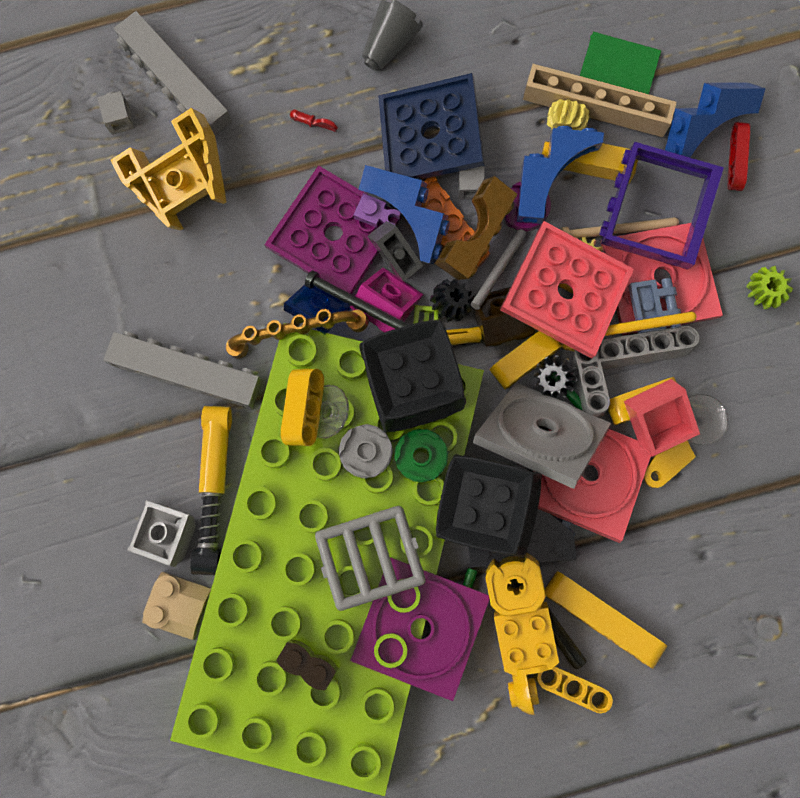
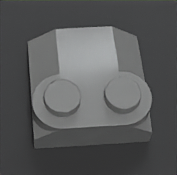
[127,500,196,567]

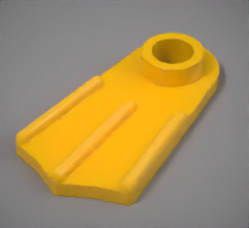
[644,441,696,488]

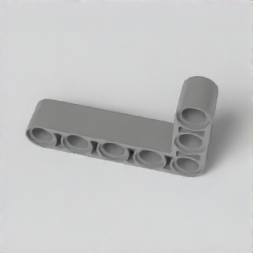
[572,326,700,418]

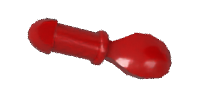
[290,109,338,132]

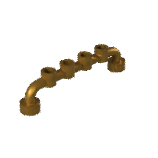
[226,309,369,359]

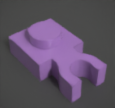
[353,193,401,228]

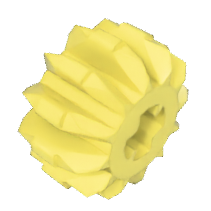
[547,99,590,131]

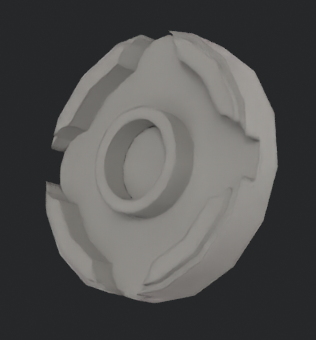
[339,424,393,479]

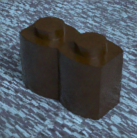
[276,640,338,690]

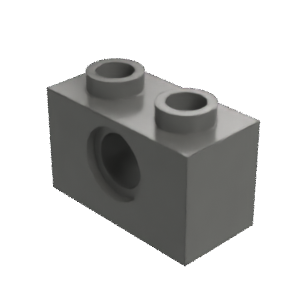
[367,221,423,282]

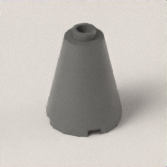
[362,0,423,71]

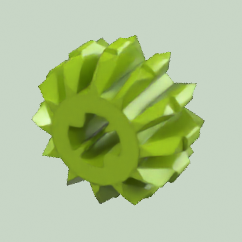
[746,266,794,310]

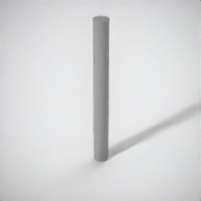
[471,229,527,310]

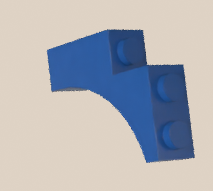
[665,83,766,158]
[517,126,604,224]
[359,165,450,265]

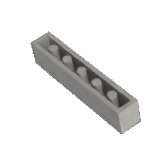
[114,11,232,136]
[103,331,262,410]

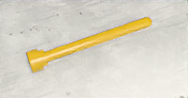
[605,312,697,336]

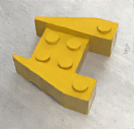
[110,108,227,230]

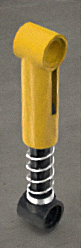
[190,406,232,575]

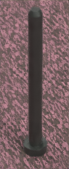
[305,270,409,329]

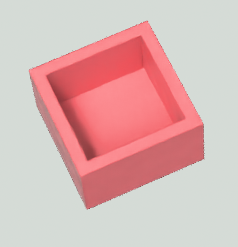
[624,379,700,457]

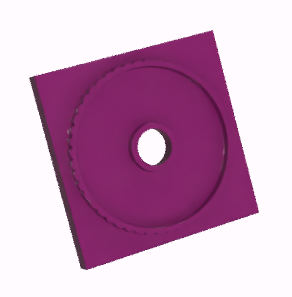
[264,165,401,294]
[350,557,489,701]

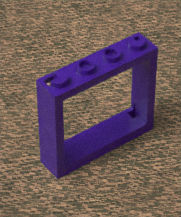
[599,142,724,269]

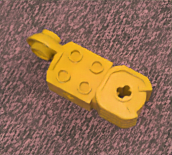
[485,552,559,715]

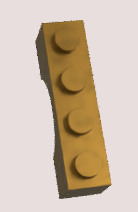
[434,176,517,280]

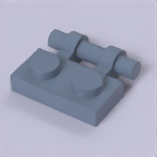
[628,278,682,334]

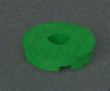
[394,429,448,483]

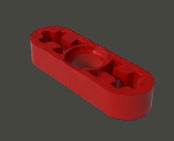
[727,122,750,191]

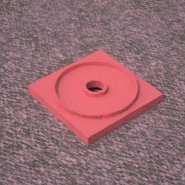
[500,221,634,359]
[600,223,723,336]
[532,429,651,543]

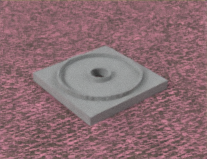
[473,382,611,489]

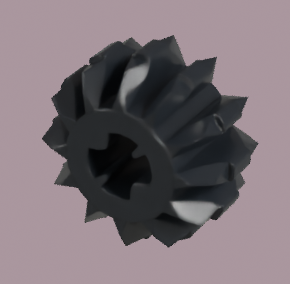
[430,278,473,323]
[533,355,578,398]

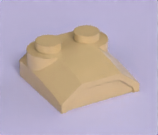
[142,572,211,640]

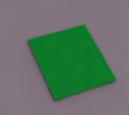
[580,31,661,94]

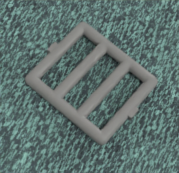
[315,506,426,611]

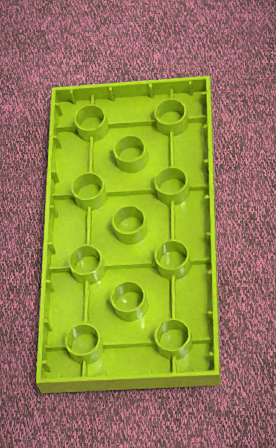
[170,323,484,796]

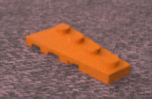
[421,177,490,268]

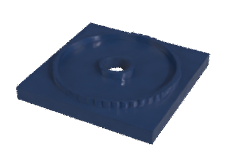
[378,73,485,180]

